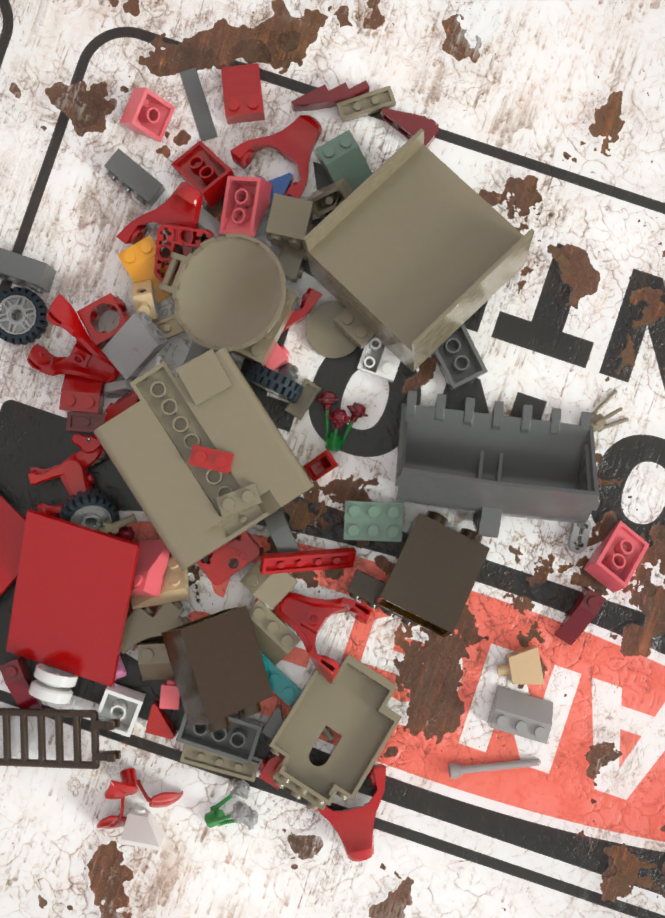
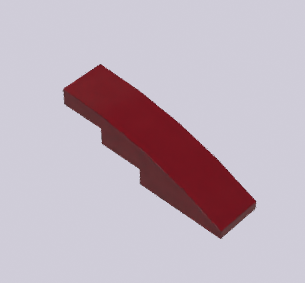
[291,80,370,112]

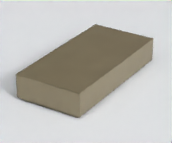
[285,378,322,421]

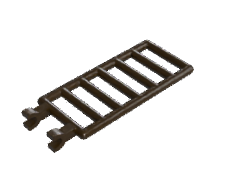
[0,708,121,769]

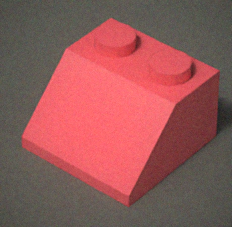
[119,88,175,142]

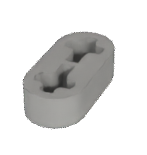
[103,380,134,398]
[568,520,591,553]

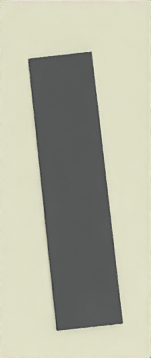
[180,67,218,142]

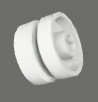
[28,664,78,704]

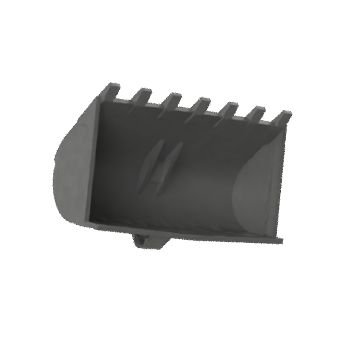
[395,390,600,538]

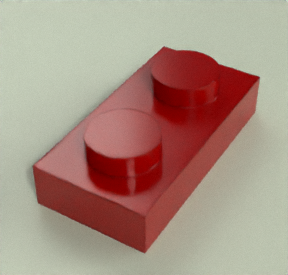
[188,444,234,474]

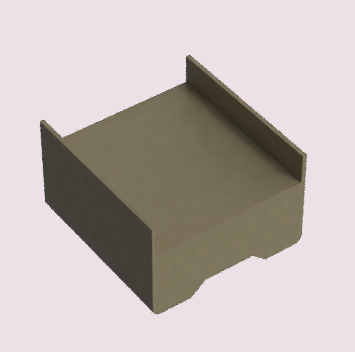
[303,128,535,372]
[93,348,315,571]

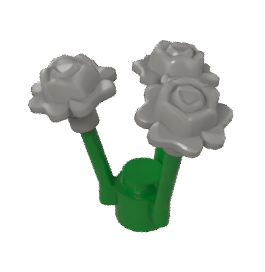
[205,778,258,830]

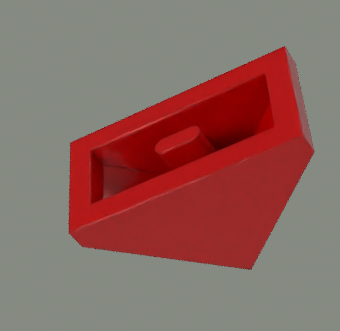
[303,449,338,482]
[145,700,177,739]

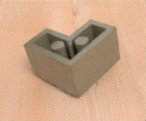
[308,177,353,217]

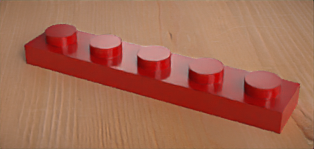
[260,547,356,575]

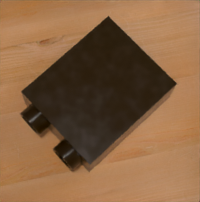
[374,511,490,638]
[161,605,274,732]

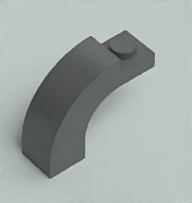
[264,508,301,553]

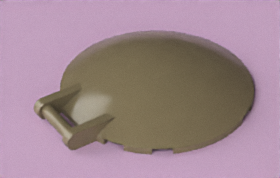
[158,233,286,352]

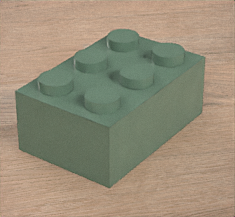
[343,501,403,542]

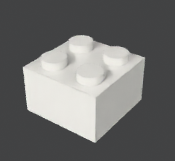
[98,683,146,737]

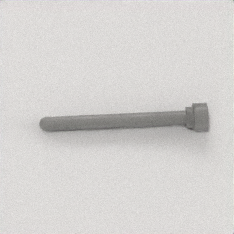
[448,758,541,779]

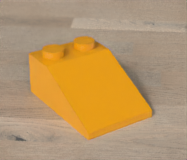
[117,235,174,304]

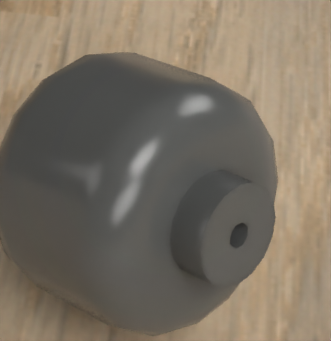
[278,363,299,381]

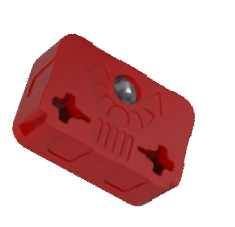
[197,530,261,585]

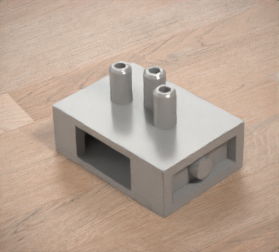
[102,312,169,380]

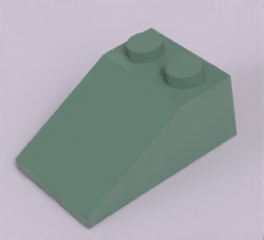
[316,130,372,191]

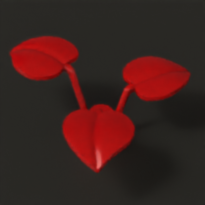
[96,768,183,829]

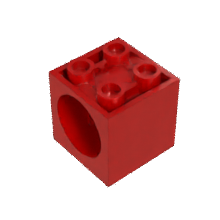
[76,293,131,349]

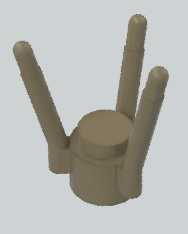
[590,390,629,433]

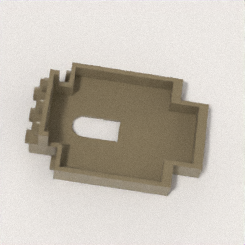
[268,654,402,811]

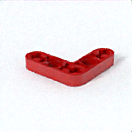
[154,223,214,281]

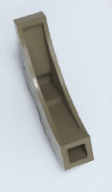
[120,601,192,654]

